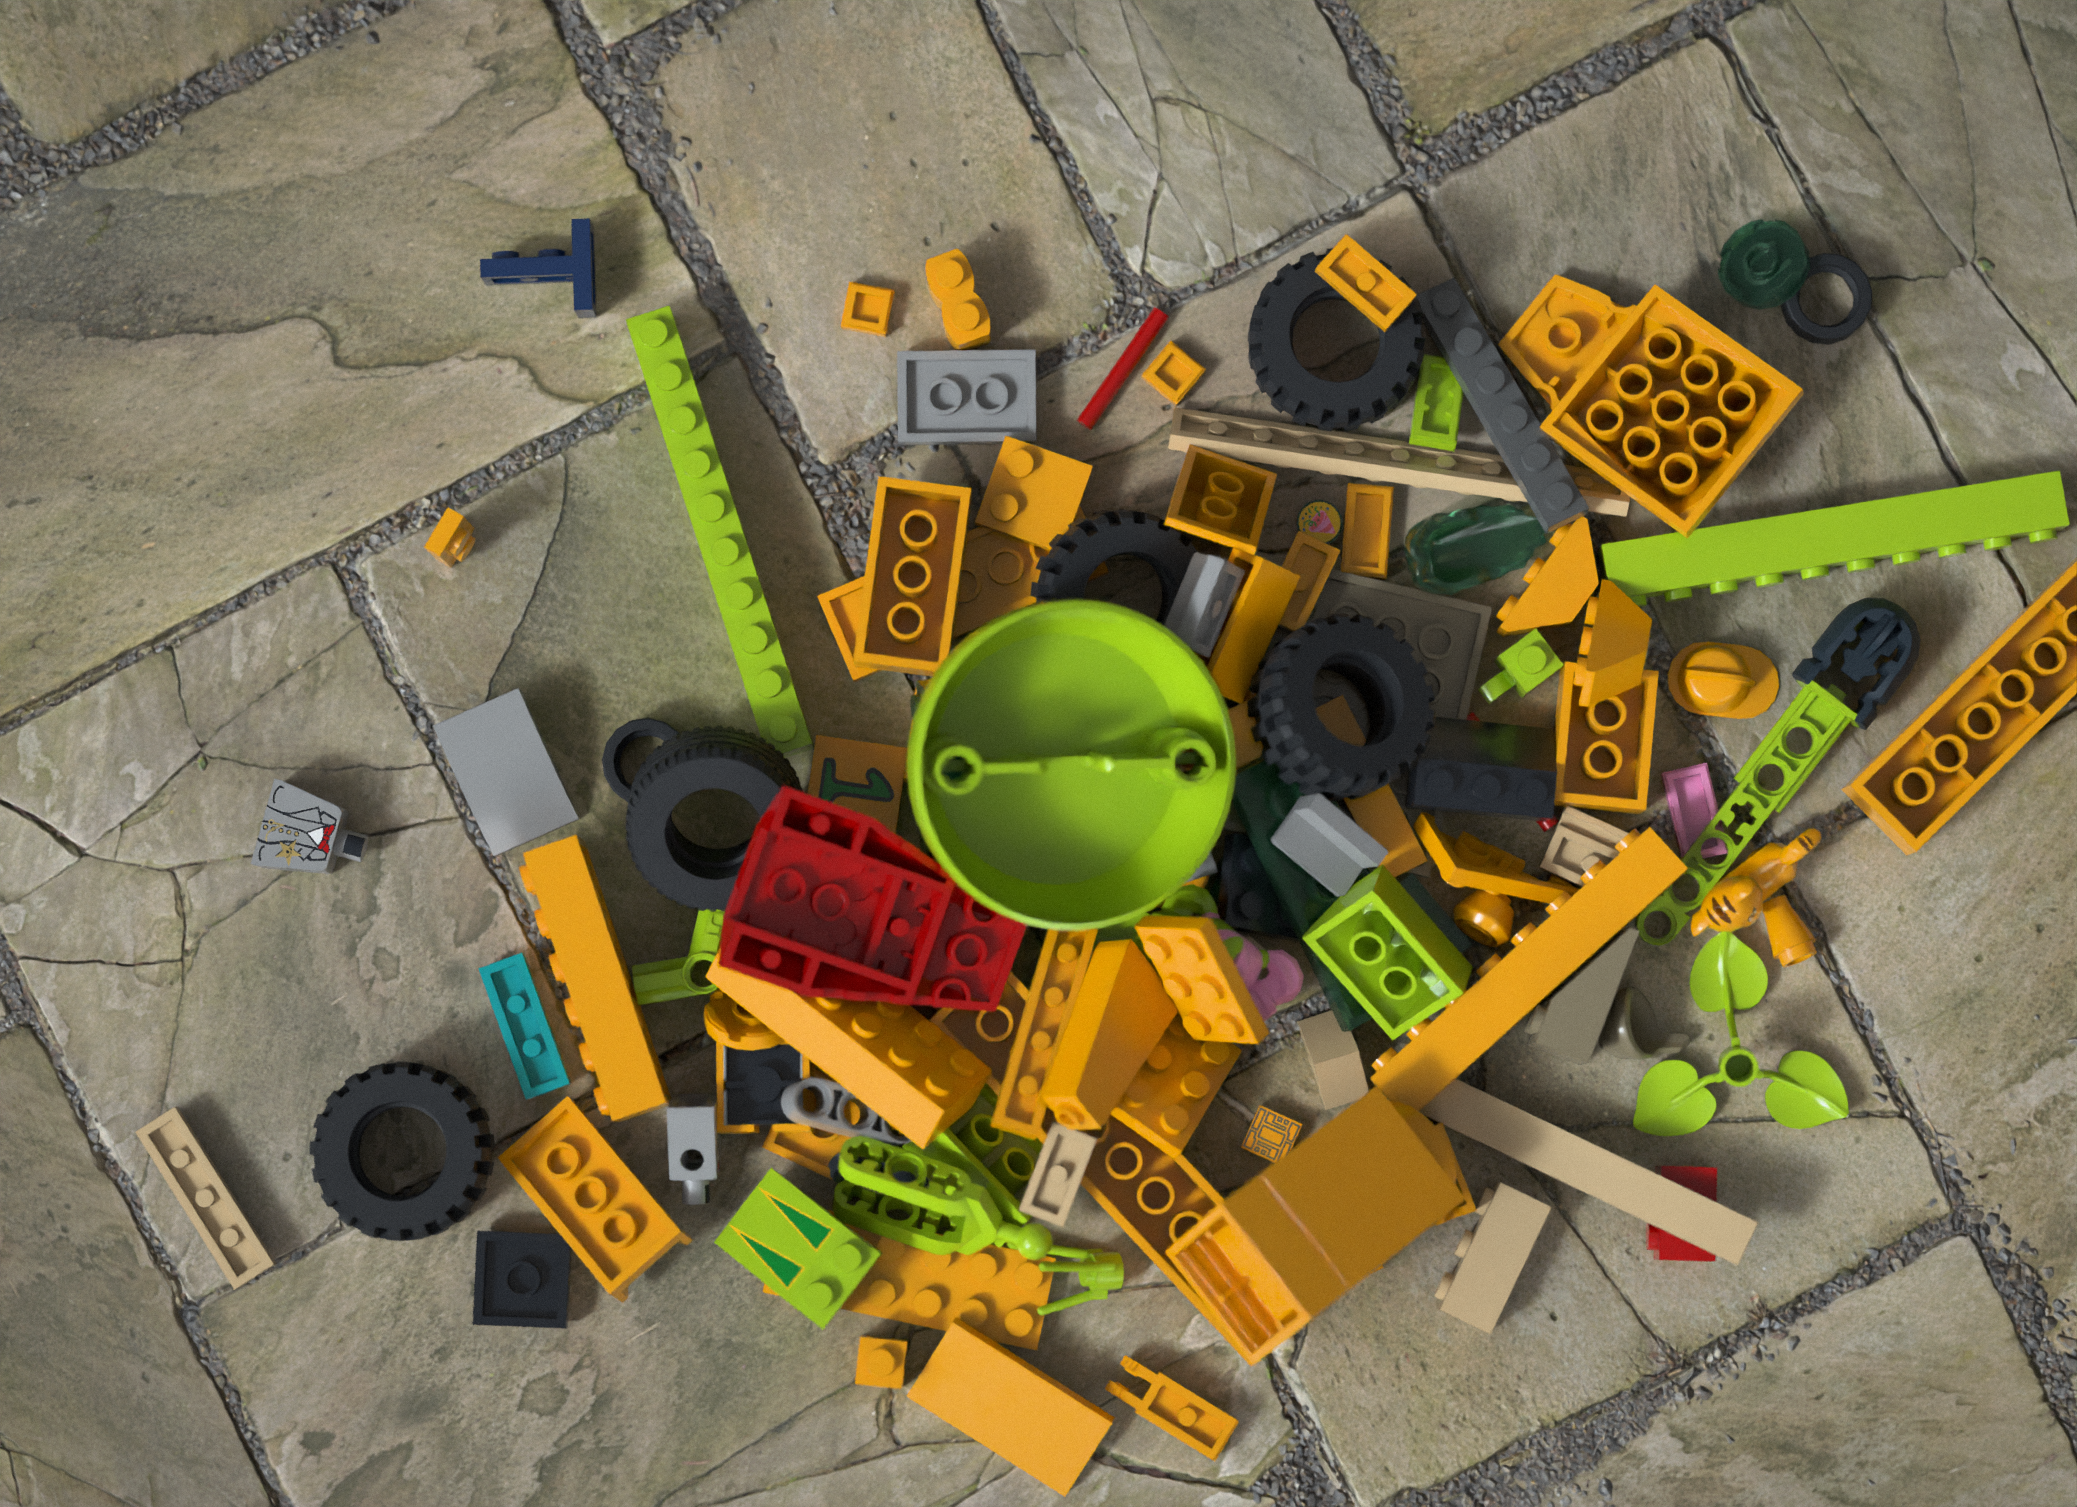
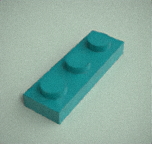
[478,953,571,1100]

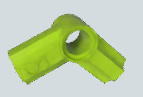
[632,909,725,1006]

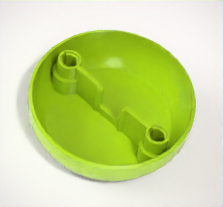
[907,599,1236,931]

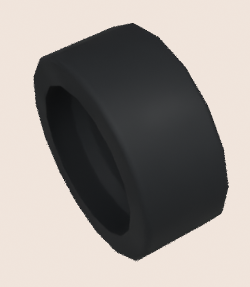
[1781,253,1872,345]
[602,718,680,802]

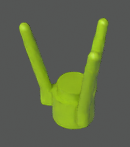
[1007,1242,1124,1315]

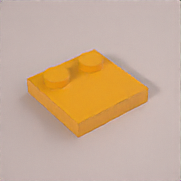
[975,436,1093,551]

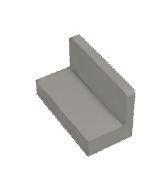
[1164,552,1245,658]
[1271,793,1389,897]

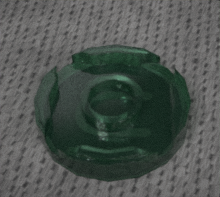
[1718,219,1810,310]

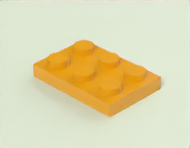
[1134,915,1269,1044]
[1111,1012,1242,1159]

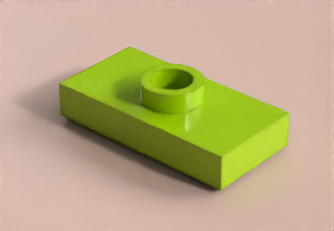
[1409,354,1464,451]

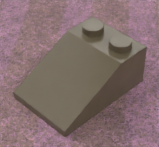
[1524,928,1639,1065]

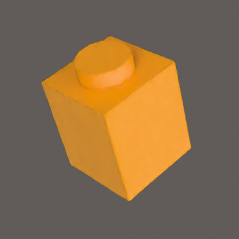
[855,1335,909,1389]

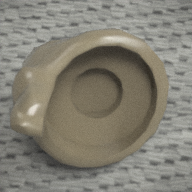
[1598,987,1690,1060]

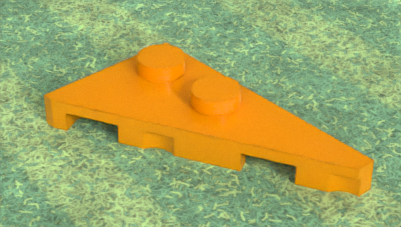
[1413,812,1580,904]

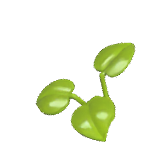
[1633,932,1849,1136]

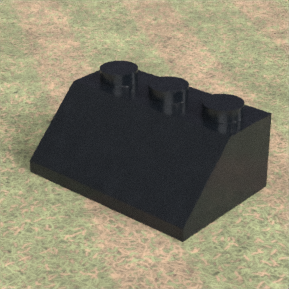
[1405,717,1557,822]

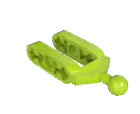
[832,1136,1053,1260]

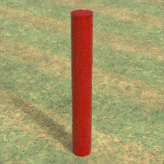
[1077,307,1169,430]

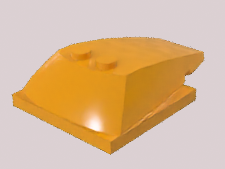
[1498,274,1804,539]

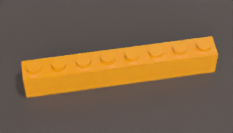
[1370,827,1688,1111]

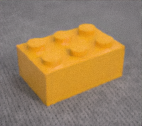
[1554,662,1659,814]

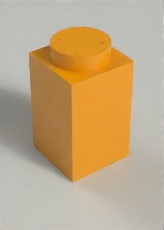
[1165,1086,1466,1365]

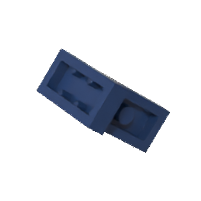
[480,218,597,318]

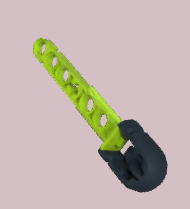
[1635,598,1921,946]

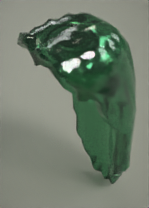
[1404,504,1546,595]

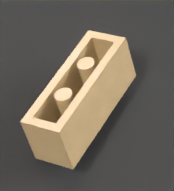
[1434,1182,1551,1335]

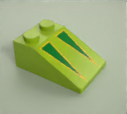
[714,1167,882,1329]

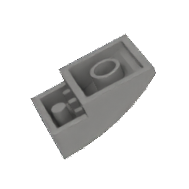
[433,688,579,857]

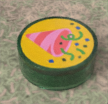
[1296,500,1343,545]

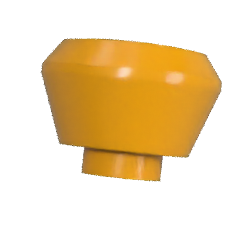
[1453,890,1514,947]

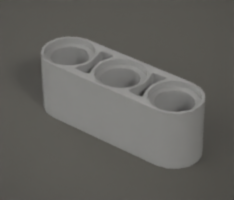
[781,1078,911,1146]

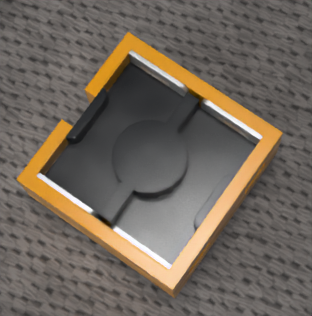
[716,1041,815,1134]

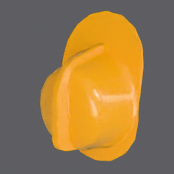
[1668,642,1779,719]

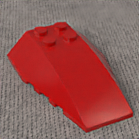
[718,785,1027,1012]

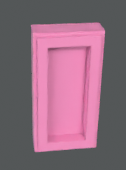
[1661,763,1727,859]

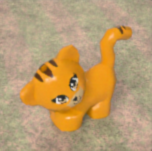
[1691,828,1821,936]

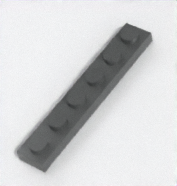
[1415,278,1589,534]

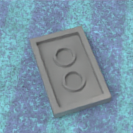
[897,350,1037,445]

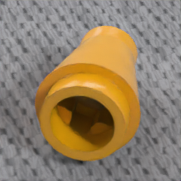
[1762,895,1817,968]

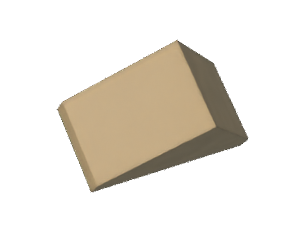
[1297,1007,1369,1110]

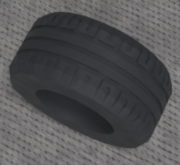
[626,726,804,912]

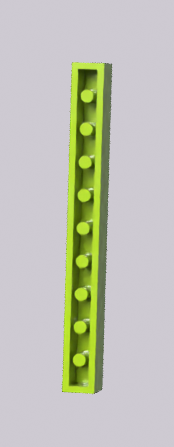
[625,305,814,758]
[1597,470,2070,607]

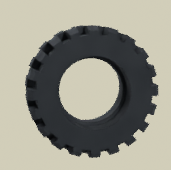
[1247,248,1426,431]
[1030,509,1201,626]
[1247,613,1436,801]
[309,1062,495,1241]

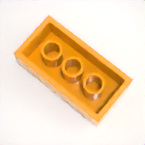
[853,476,972,677]

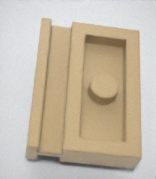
[1538,806,1629,887]

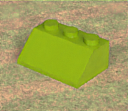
[1302,865,1473,1040]
[902,1083,1044,1248]

